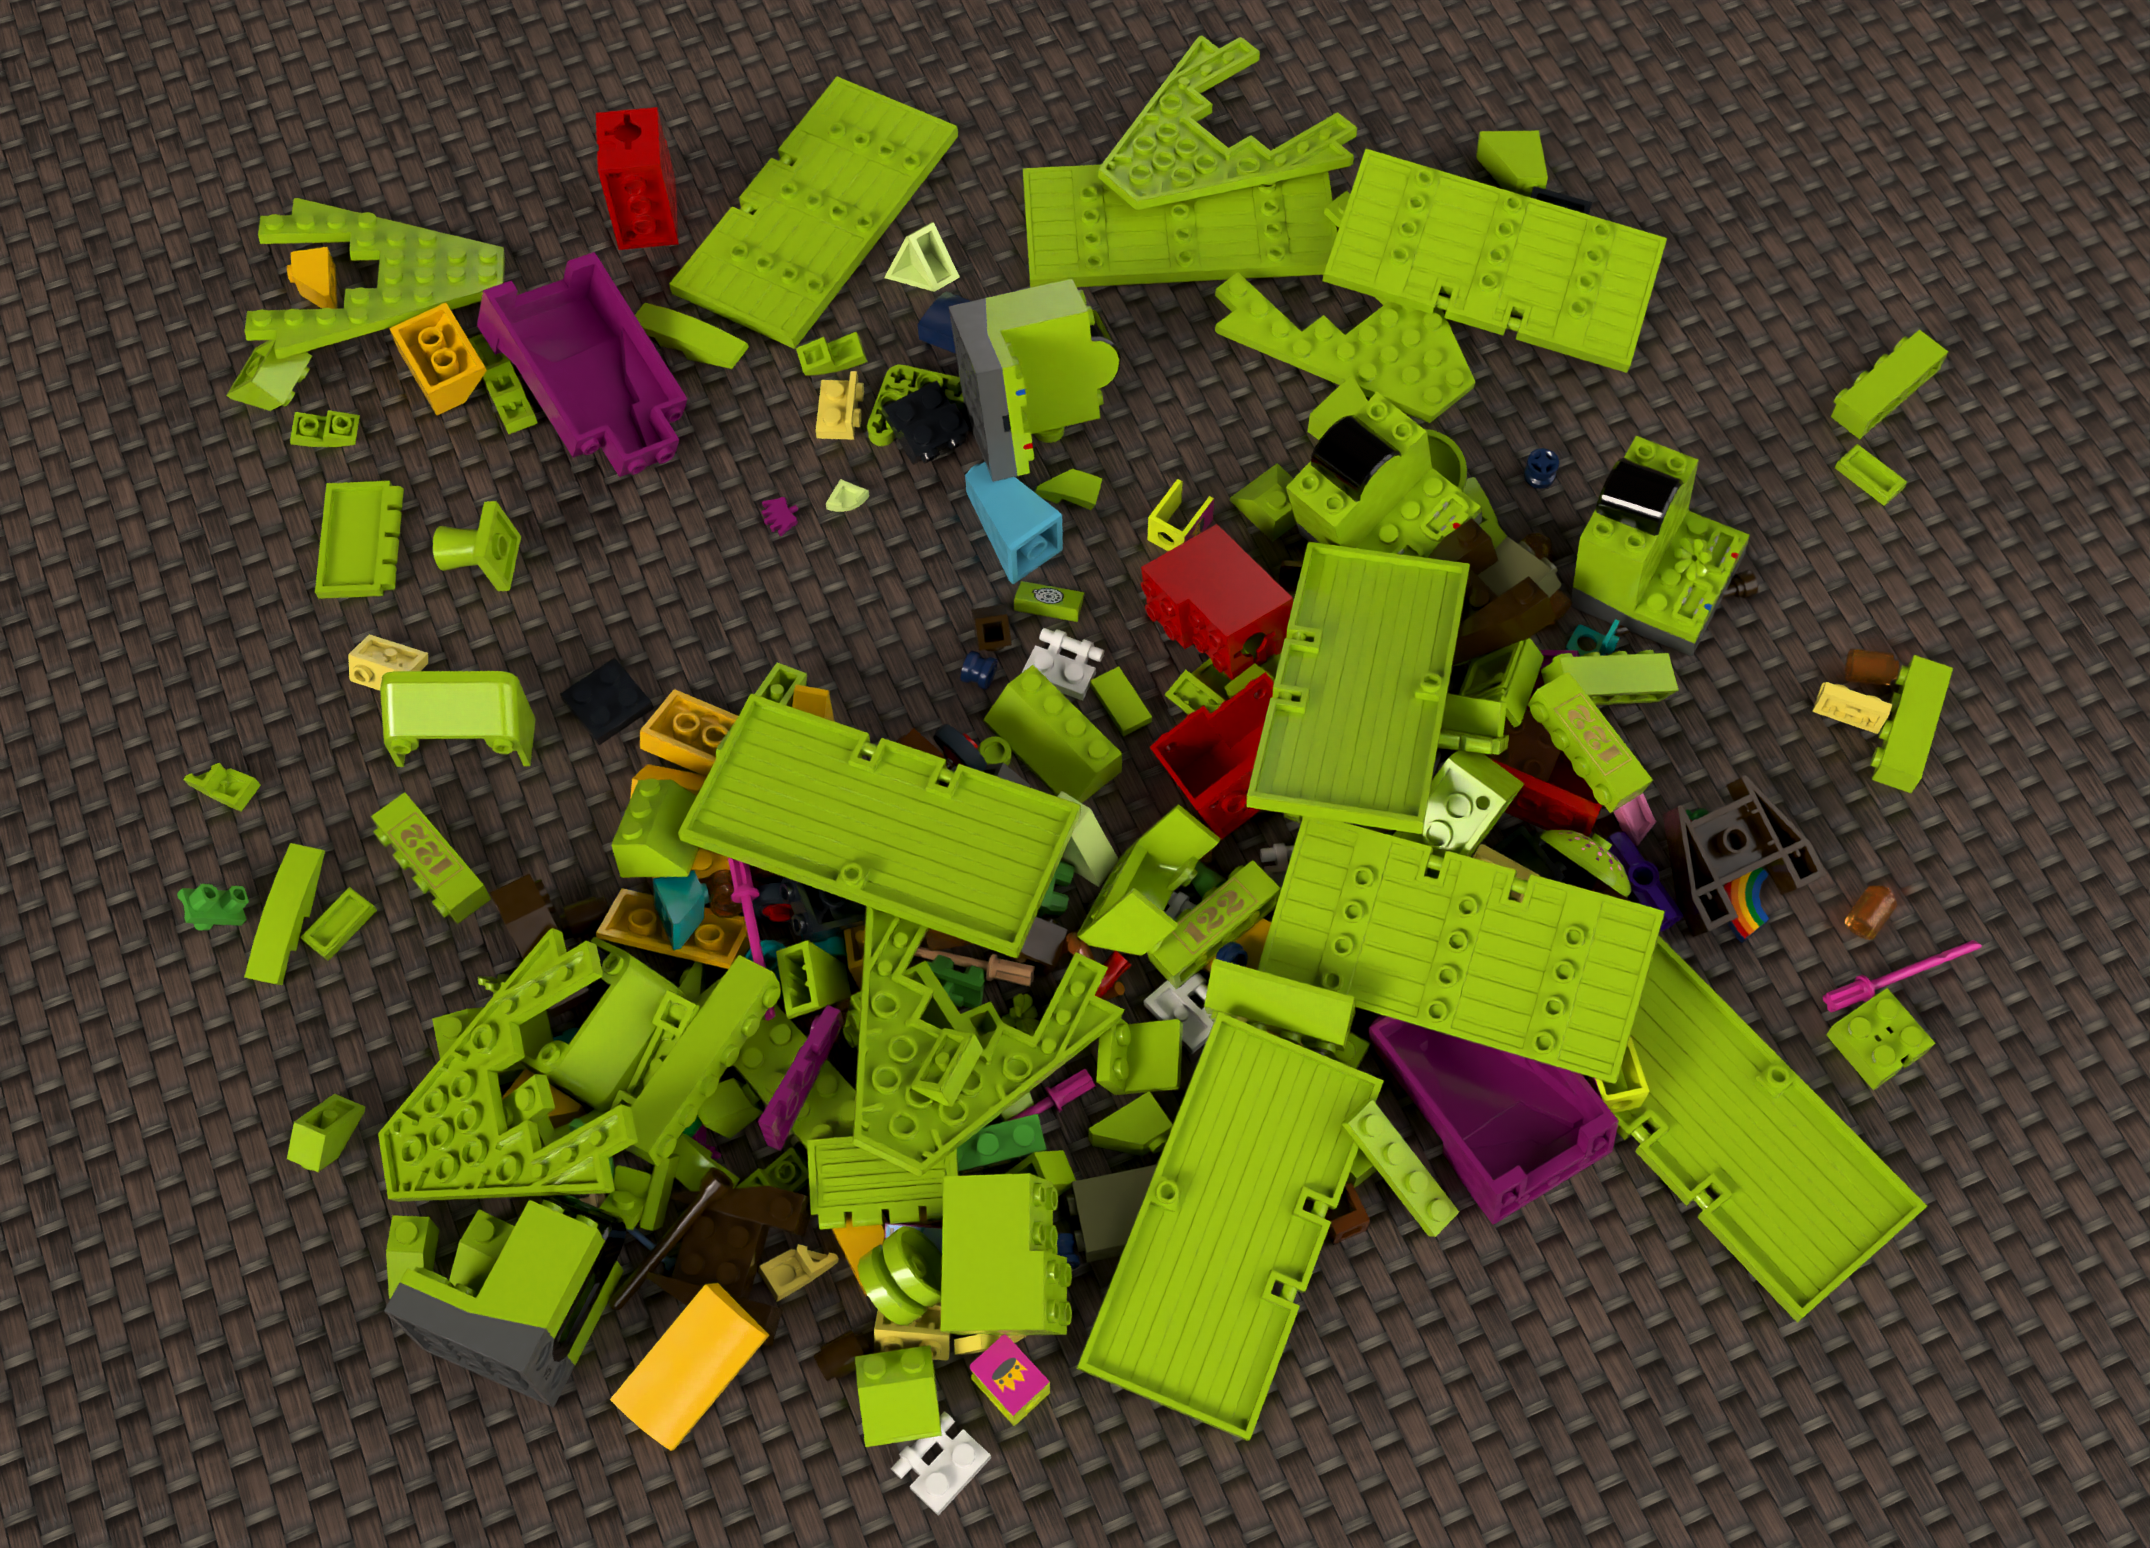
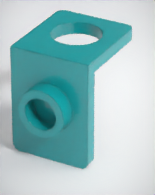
[1565,619,1620,657]

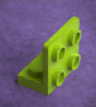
[1096,1019,1183,1095]

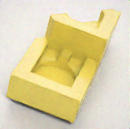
[758,1244,839,1302]
[954,1334,1027,1355]

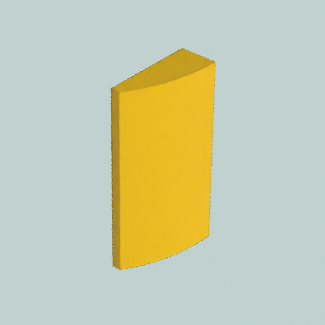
[640,689,738,776]
[596,888,750,969]
[610,1283,769,1451]

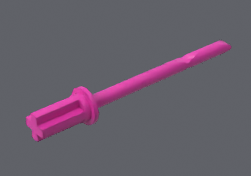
[728,857,775,1021]
[1823,940,1982,1013]
[1007,1068,1096,1121]

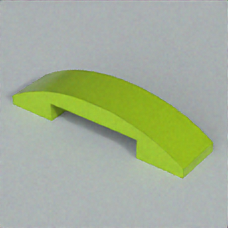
[609,990,700,1111]

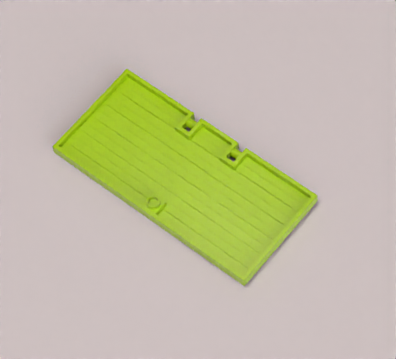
[669,76,958,349]
[1322,149,1667,373]
[1023,164,1337,288]
[1247,542,1470,834]
[678,694,1081,959]
[1257,816,1665,1085]
[1602,935,1927,1323]
[1076,1012,1384,1441]

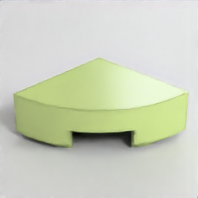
[826,479,869,512]

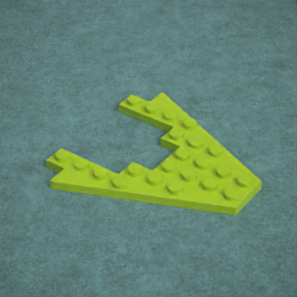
[1098,35,1357,210]
[1215,191,1476,423]
[244,198,505,359]
[853,906,1125,1177]
[378,928,638,1202]

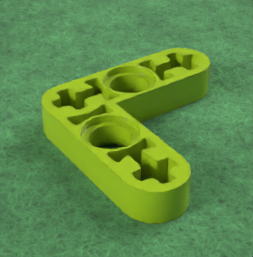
[867,365,964,446]

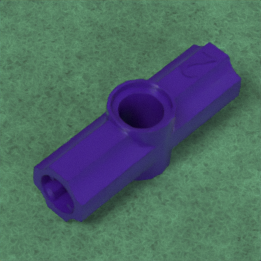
[1606,832,1683,932]

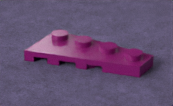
[758,1005,844,1151]

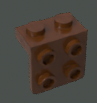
[1484,710,1561,783]

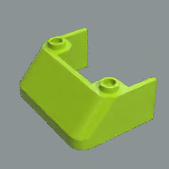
[380,671,536,767]
[1077,804,1221,956]
[519,937,685,1111]

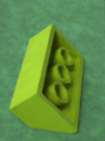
[984,665,1122,803]
[1204,958,1356,1054]

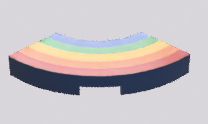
[1723,867,1769,943]

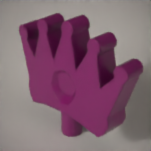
[762,497,798,536]

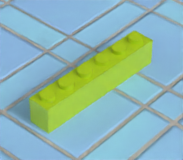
[626,955,782,1167]

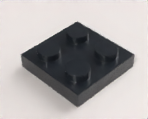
[560,657,654,745]

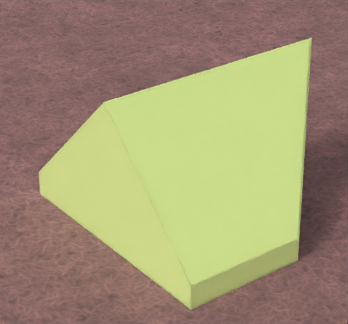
[884,222,960,292]

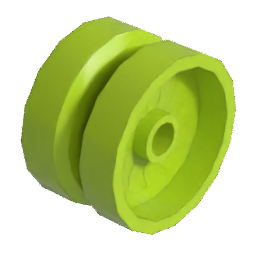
[858,1225,942,1326]

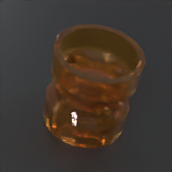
[707,869,743,918]

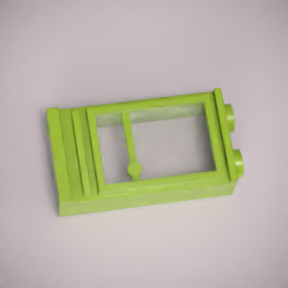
[1458,638,1544,728]

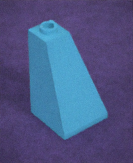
[965,461,1063,584]

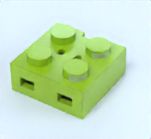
[1826,988,1935,1091]

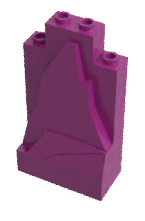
[477,252,688,477]
[1369,1015,1619,1225]

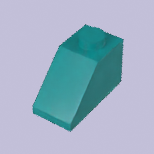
[653,870,709,950]

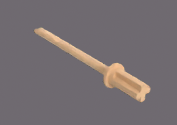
[914,946,1035,987]

